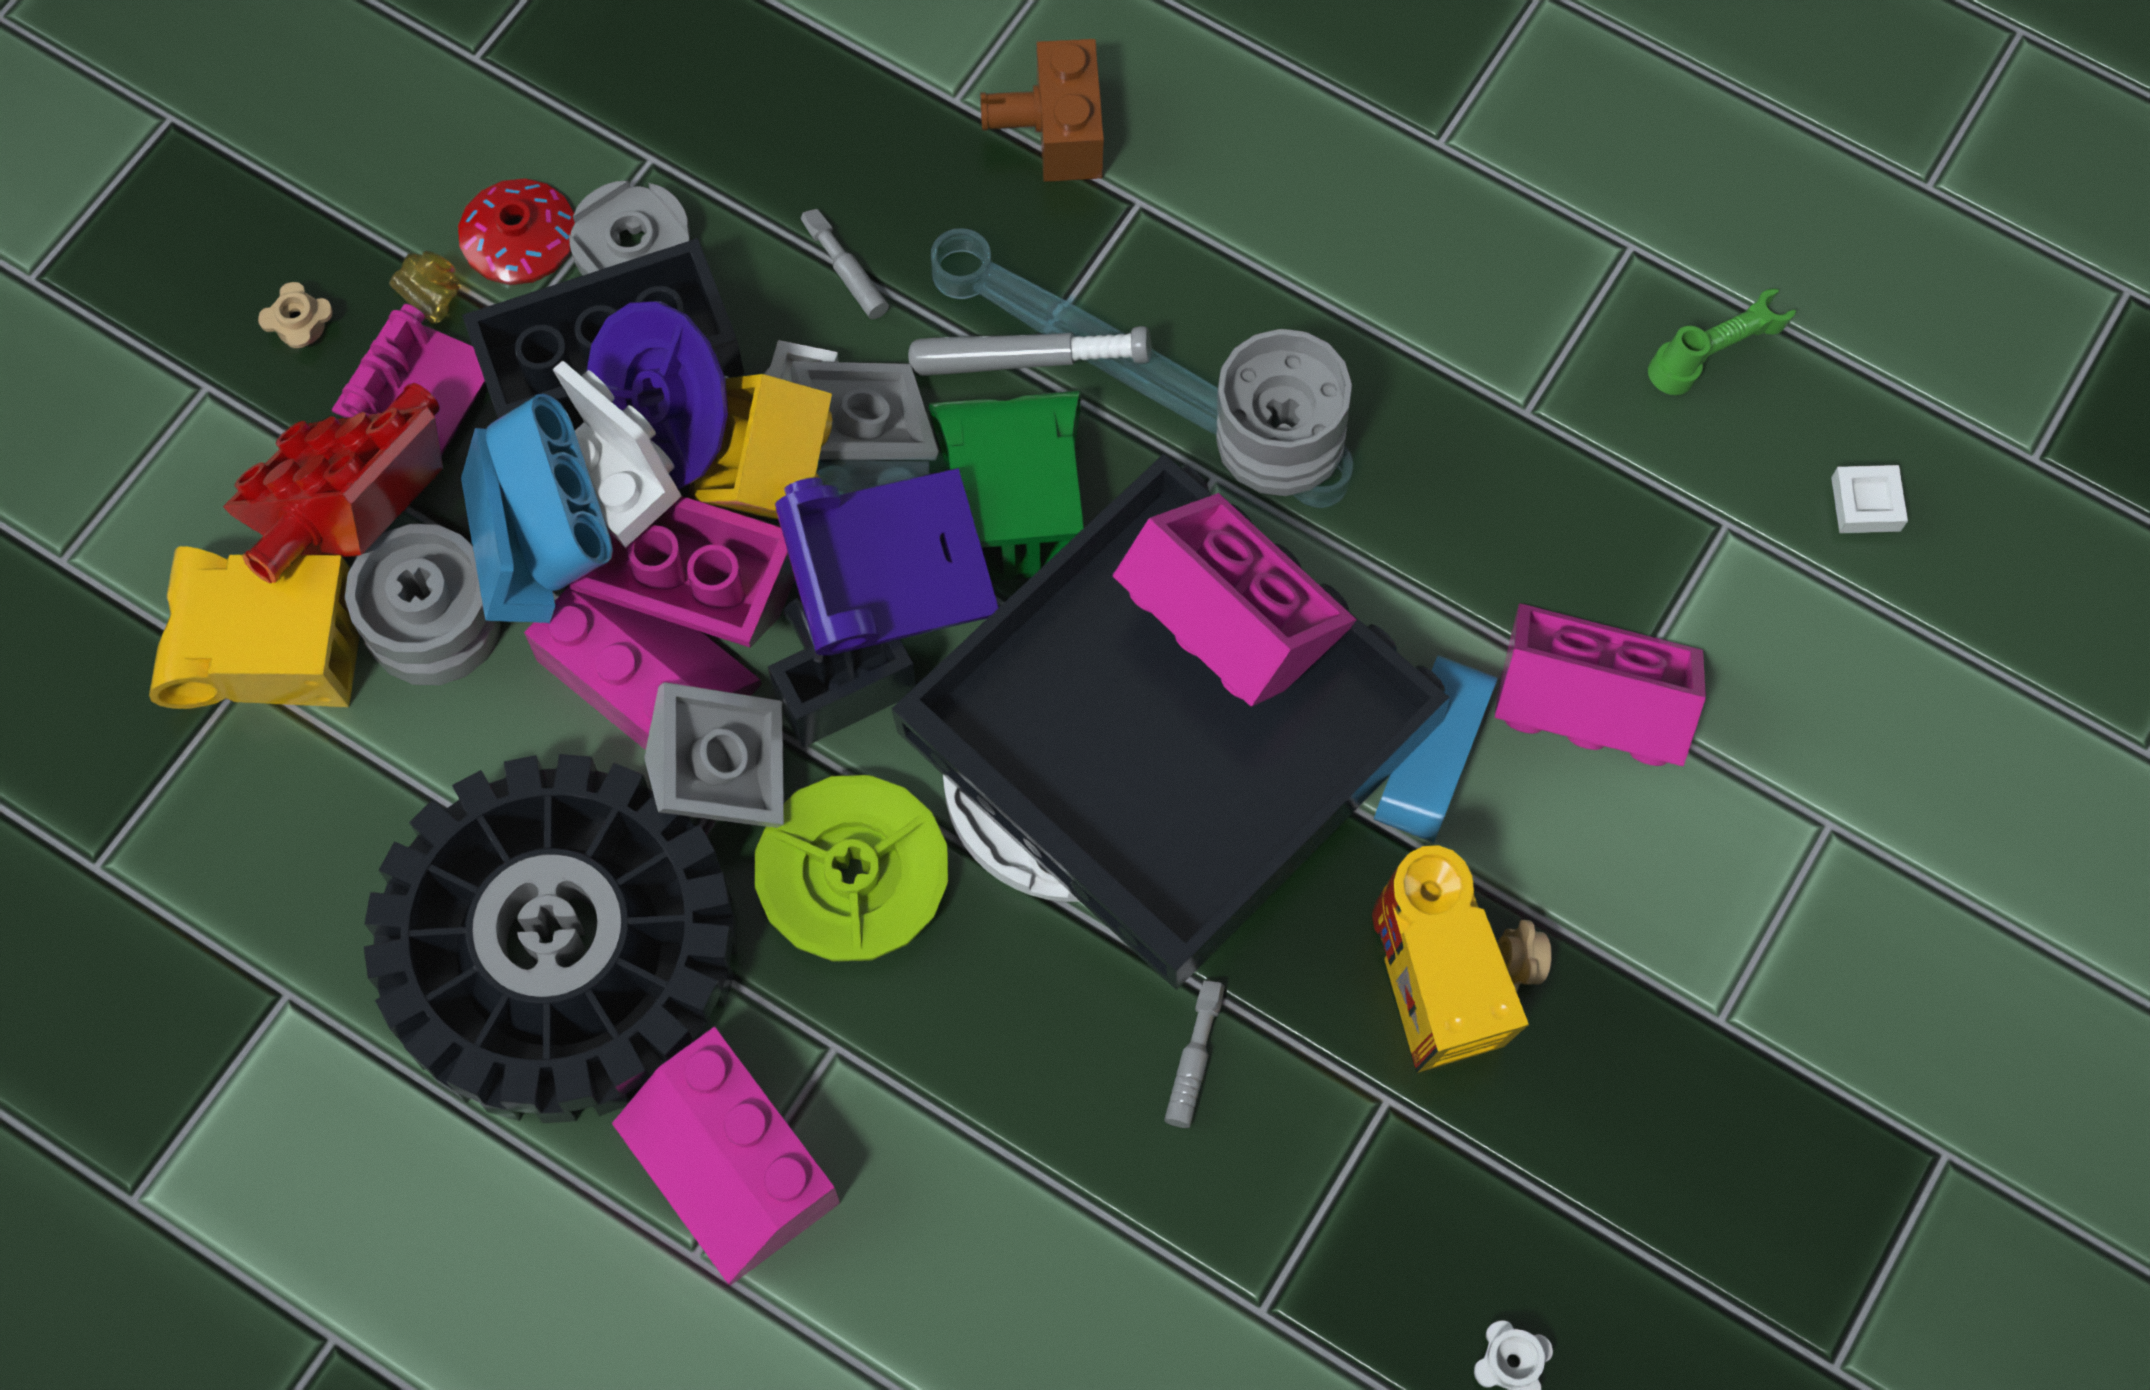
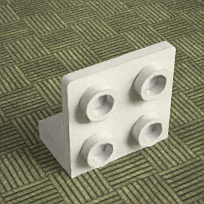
[553,361,681,548]

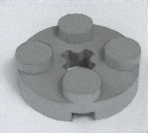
[569,181,690,276]

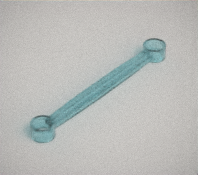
[931,228,1353,508]

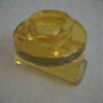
[389,251,461,324]

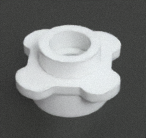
[1474,1321,1553,1390]

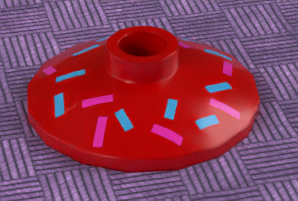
[458,178,575,285]

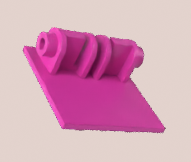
[332,304,486,456]

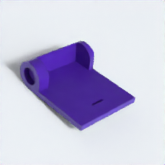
[775,468,999,655]

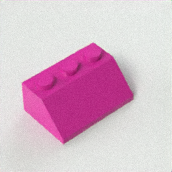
[1113,493,1357,707]
[569,496,795,648]
[524,586,761,750]
[1494,603,1706,767]
[612,1027,840,1286]

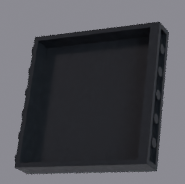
[891,454,1450,990]

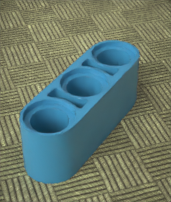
[486,394,613,591]
[1373,655,1498,843]

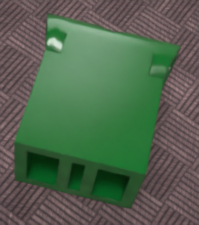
[929,390,1084,581]

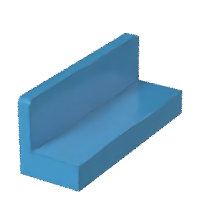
[461,428,555,623]

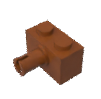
[980,39,1104,182]

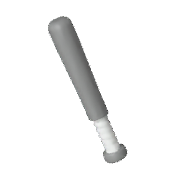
[908,326,1151,376]

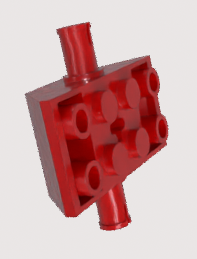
[223,383,443,584]

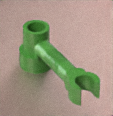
[1648,289,1796,395]

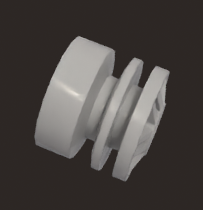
[1216,329,1352,496]

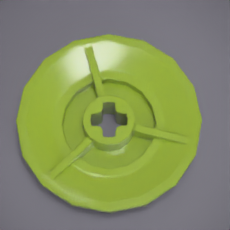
[755,775,948,962]

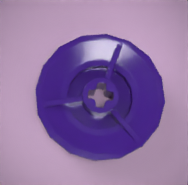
[587,301,728,490]

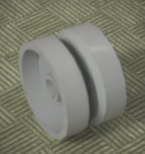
[345,524,502,685]

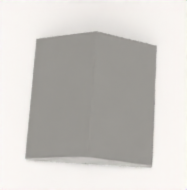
[791,361,939,460]
[644,682,784,828]

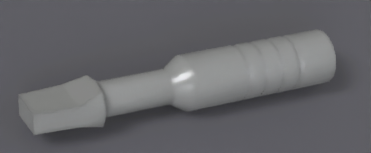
[801,209,889,320]
[1164,980,1225,1128]

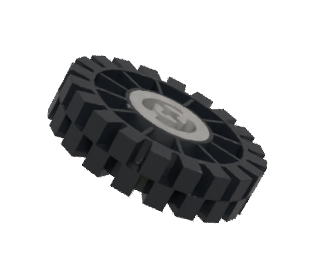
[364,754,737,1123]

